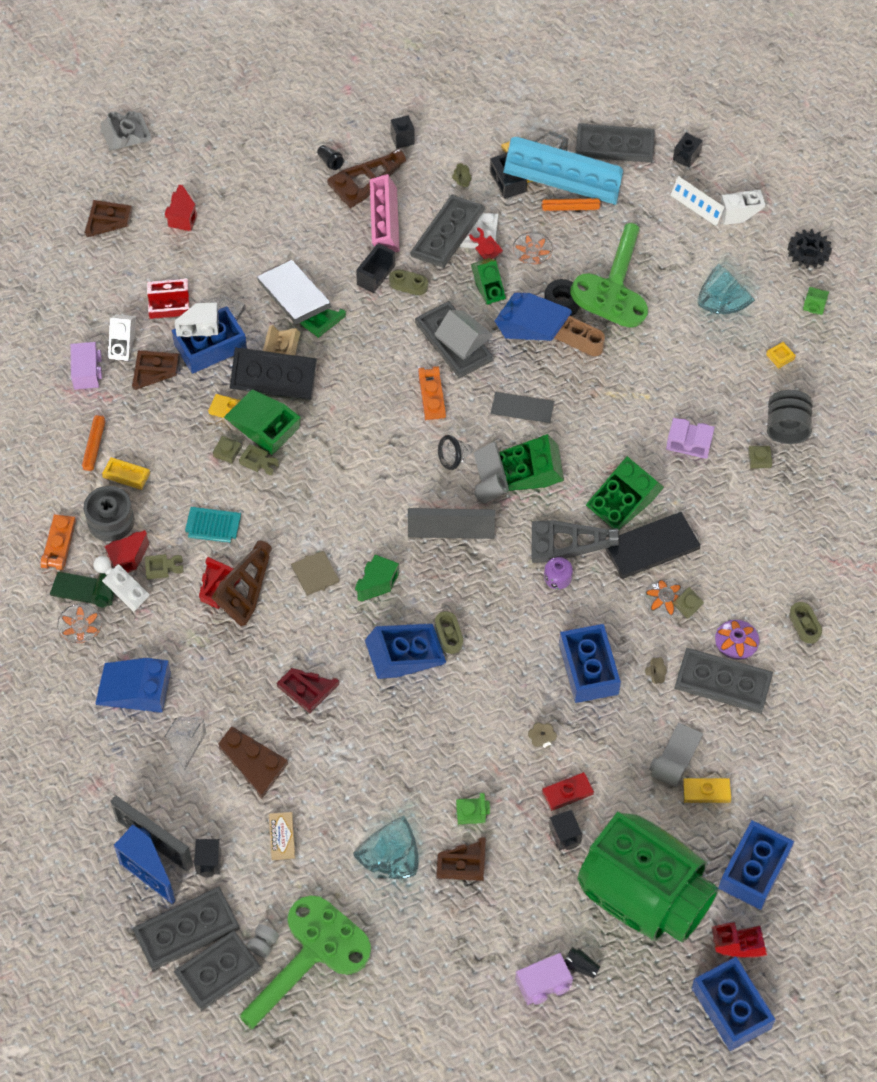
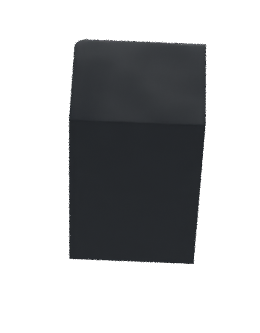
[490,153,527,199]
[356,243,395,293]

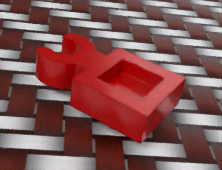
[469,227,503,260]

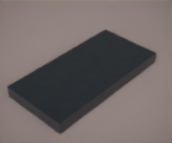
[230,347,317,400]
[605,512,701,579]

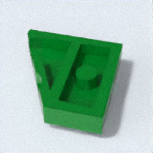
[299,309,346,338]

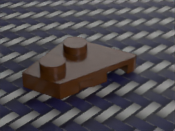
[84,200,133,237]
[132,350,180,390]
[436,837,486,881]

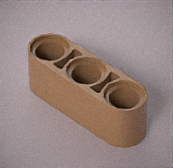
[554,316,605,356]

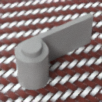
[474,441,509,504]
[649,722,703,788]

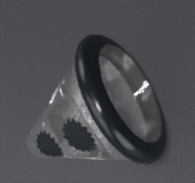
[438,435,474,470]

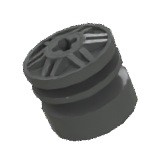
[767,390,813,444]

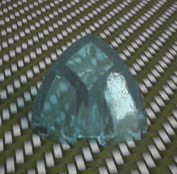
[697,263,755,314]
[353,815,419,879]

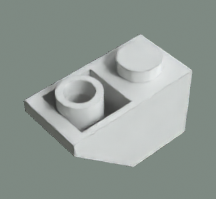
[720,190,765,225]
[175,303,219,337]
[108,314,136,360]

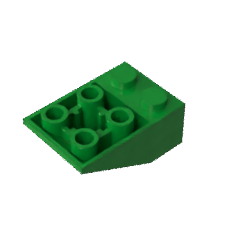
[224,389,301,456]
[499,434,564,491]
[586,456,664,530]

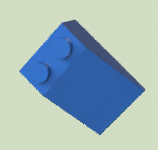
[495,293,572,341]
[365,624,446,679]
[96,658,171,713]
[114,825,175,905]

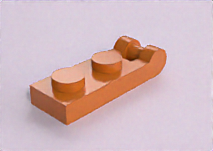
[418,366,446,420]
[40,514,76,570]

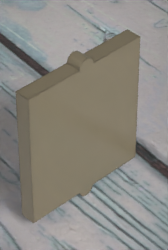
[291,550,340,596]

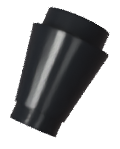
[317,145,344,170]
[564,947,601,979]

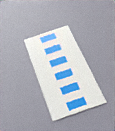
[671,176,724,226]

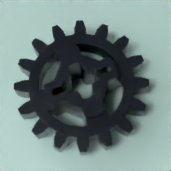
[787,229,832,269]

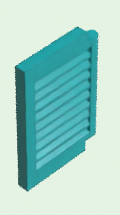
[185,507,241,543]

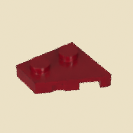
[277,668,340,713]

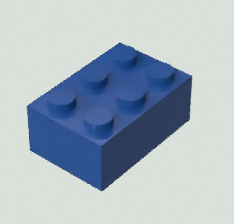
[171,306,247,374]
[559,624,621,703]
[718,820,795,910]
[691,957,776,1051]

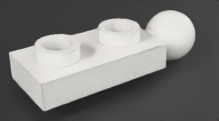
[93,556,150,612]

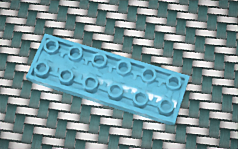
[503,137,623,205]

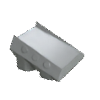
[101,111,151,151]

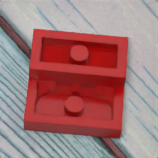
[147,279,190,319]
[711,922,767,957]

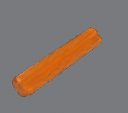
[542,198,600,211]
[82,415,105,471]

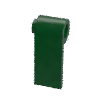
[50,571,115,608]

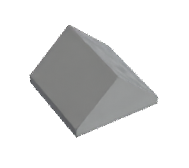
[435,310,493,360]

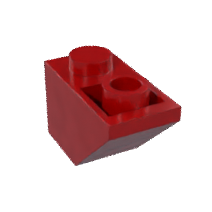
[165,184,197,231]
[104,530,149,573]

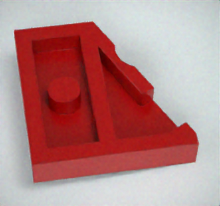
[199,557,241,609]

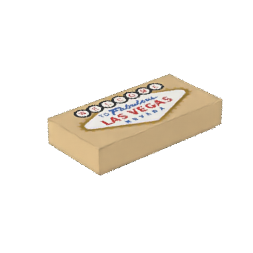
[269,812,295,860]

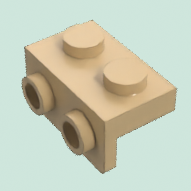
[263,325,300,355]

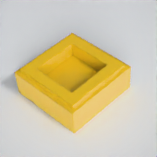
[766,342,796,369]

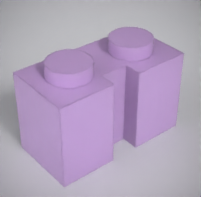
[71,342,102,390]
[666,418,715,459]
[515,953,573,1005]

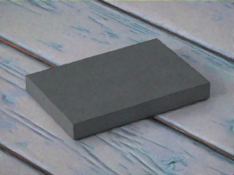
[174,930,262,1012]

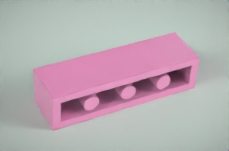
[370,174,400,252]

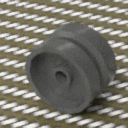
[83,486,135,542]

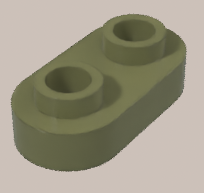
[389,269,428,295]
[789,602,822,644]
[435,611,463,654]

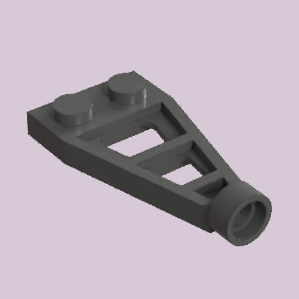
[531,520,619,563]

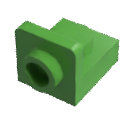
[803,287,829,315]
[456,793,490,824]

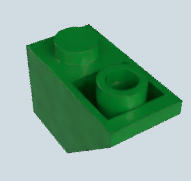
[471,258,506,305]
[355,555,399,602]

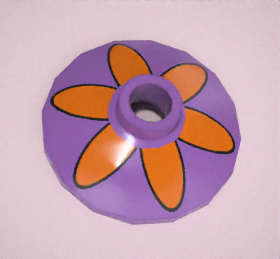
[715,620,759,660]

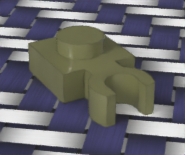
[239,444,279,475]
[145,554,184,580]

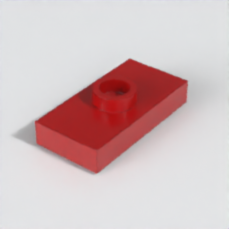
[542,772,594,811]

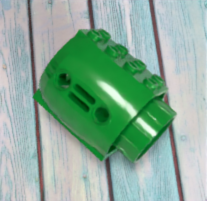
[577,811,719,942]

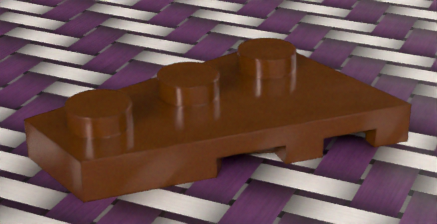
[218,726,288,799]

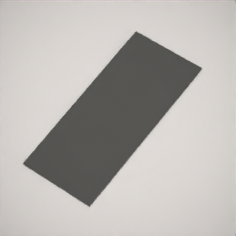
[490,392,554,423]

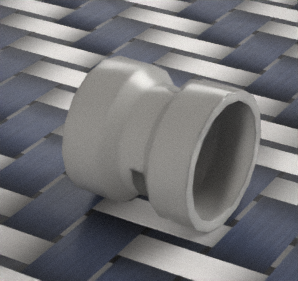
[247,924,279,958]

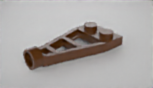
[327,148,406,208]
[212,540,272,626]

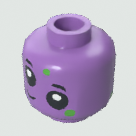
[544,557,573,590]

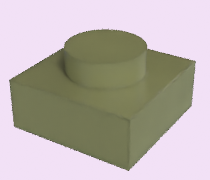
[213,436,242,463]
[748,446,772,469]
[673,587,704,619]

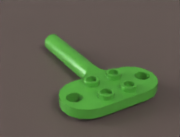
[571,223,648,328]
[239,895,371,1030]

